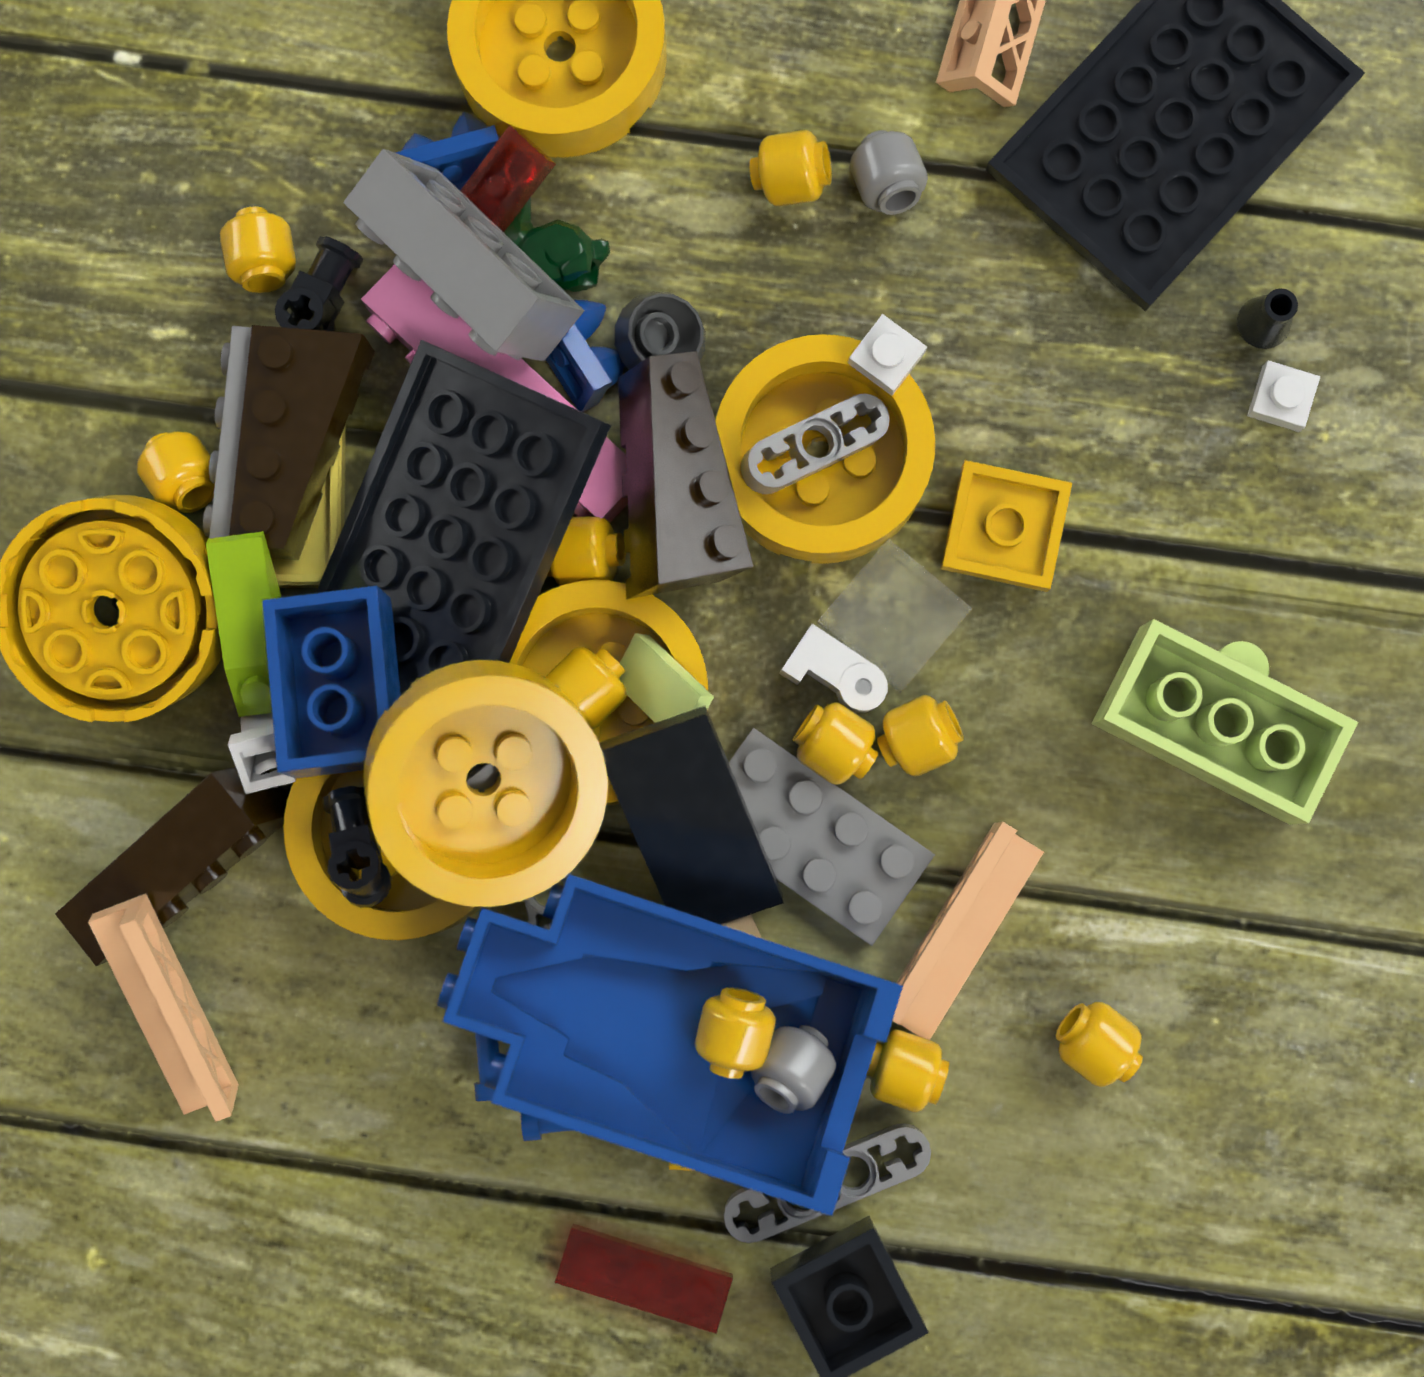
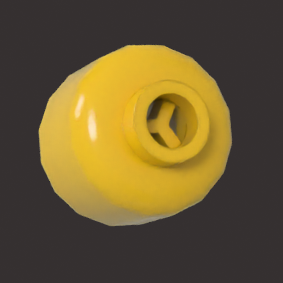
[749,130,832,207]
[220,206,296,293]
[137,431,215,513]
[547,516,626,586]
[545,647,627,729]
[877,695,964,777]
[793,702,879,785]
[695,988,776,1079]
[1056,1002,1143,1087]
[867,1029,950,1112]

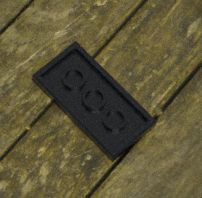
[599,706,784,925]

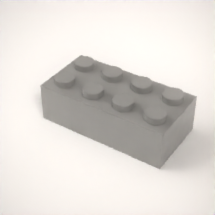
[343,148,585,361]

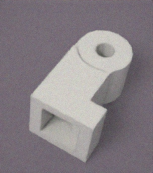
[779,624,888,713]
[228,713,296,794]

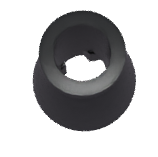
[1237,289,1298,349]

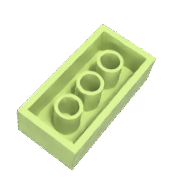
[1091,619,1358,825]

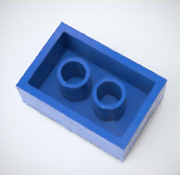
[262,586,401,779]

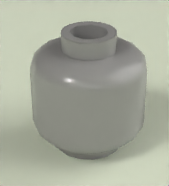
[849,130,928,215]
[751,1025,836,1114]

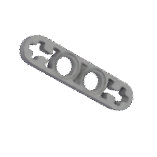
[724,1123,931,1243]

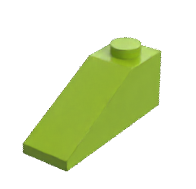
[206,531,282,717]

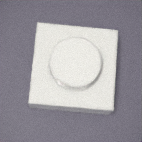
[848,314,927,396]
[1247,360,1320,432]

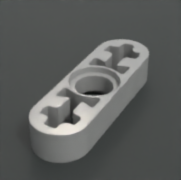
[741,394,890,494]

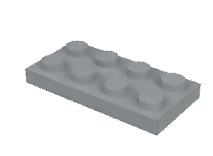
[729,728,935,946]

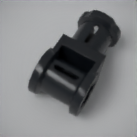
[275,236,363,331]
[322,786,392,908]

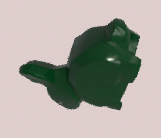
[498,186,611,292]

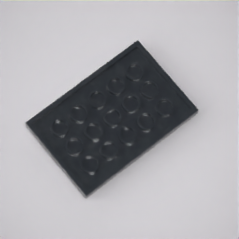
[986,0,1365,312]
[316,340,611,696]

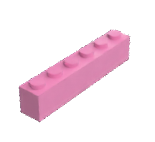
[361,264,628,522]

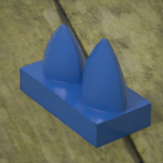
[395,112,510,191]
[546,300,625,412]

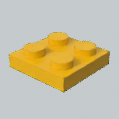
[940,460,1072,592]

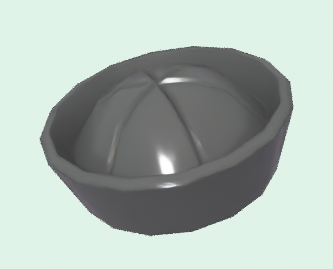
[615,291,706,370]

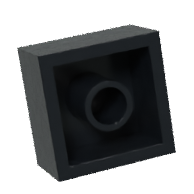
[770,1215,929,1377]

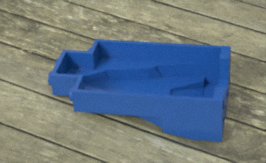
[437,874,903,1216]

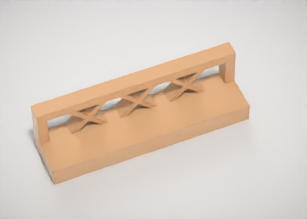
[936,0,1046,107]
[893,822,1044,1040]
[88,894,239,1122]

